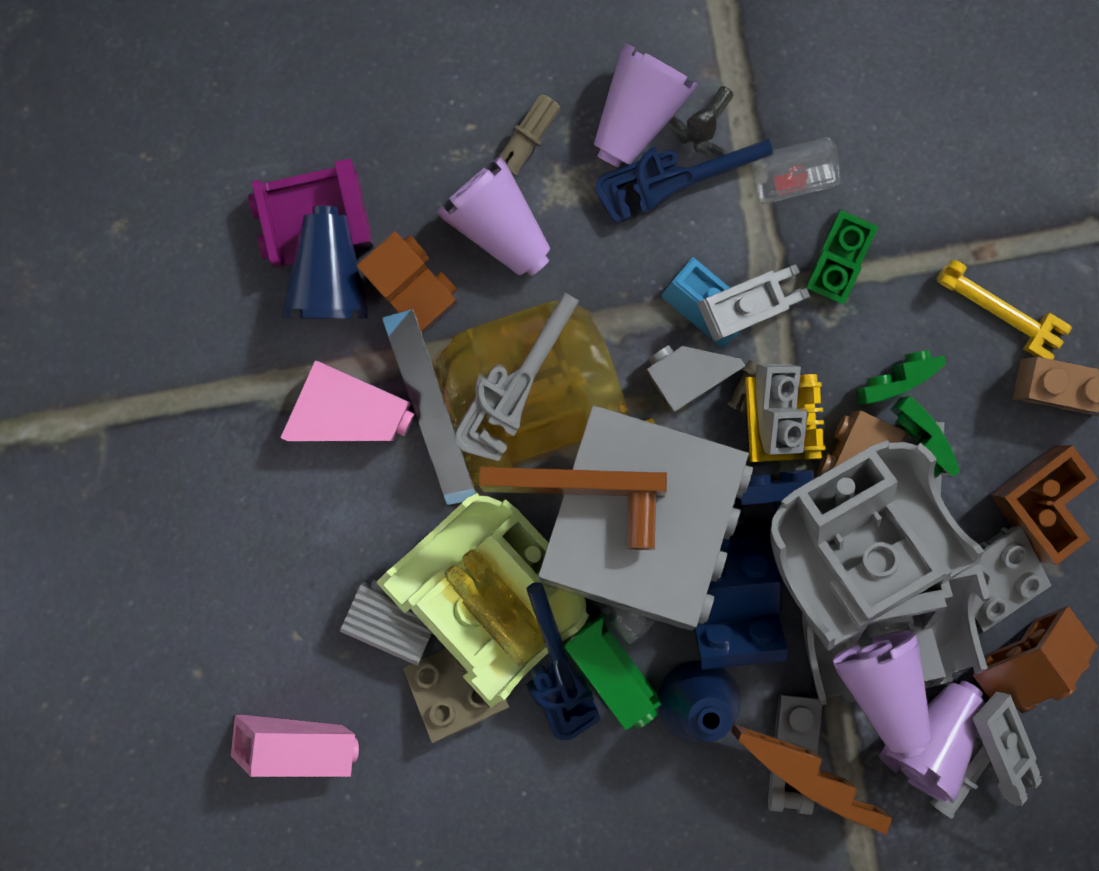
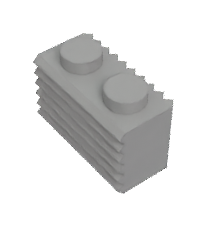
[340,579,432,666]

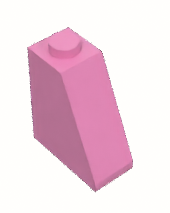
[281,360,414,441]
[231,715,359,777]

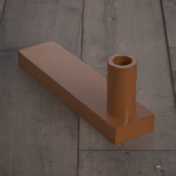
[479,467,667,550]

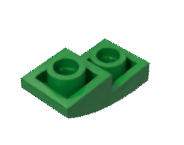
[806,209,879,305]
[856,350,946,405]
[890,396,960,478]

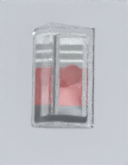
[751,137,842,205]

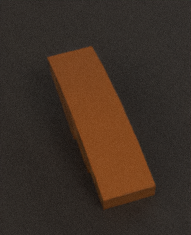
[731,724,892,835]

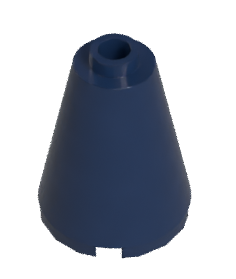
[282,206,368,319]
[658,660,741,744]

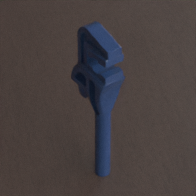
[596,139,774,224]
[526,582,601,740]

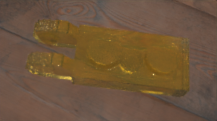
[444,549,545,666]

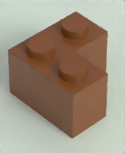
[357,231,458,336]
[989,445,1098,565]
[973,606,1098,713]

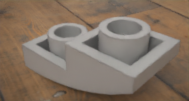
[756,364,807,455]

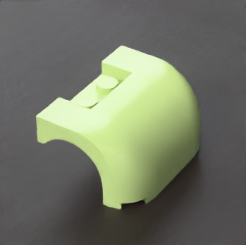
[376,493,589,708]

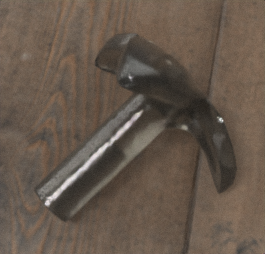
[668,86,734,158]

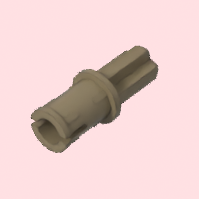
[499,94,560,176]

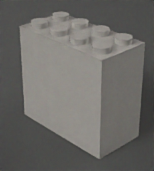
[538,405,753,631]

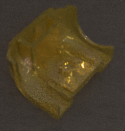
[436,300,629,486]

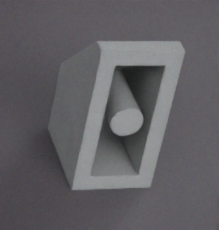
[644,345,745,412]

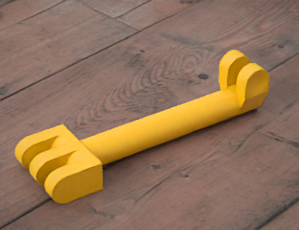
[937,260,1072,360]

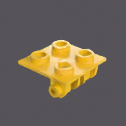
[745,374,825,462]

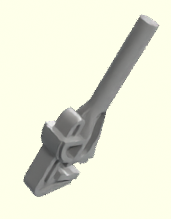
[456,292,579,461]

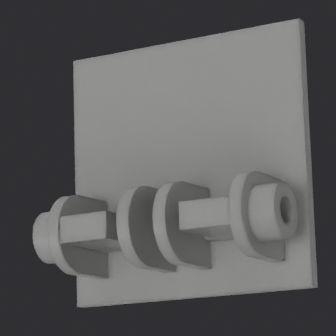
[974,525,1052,632]

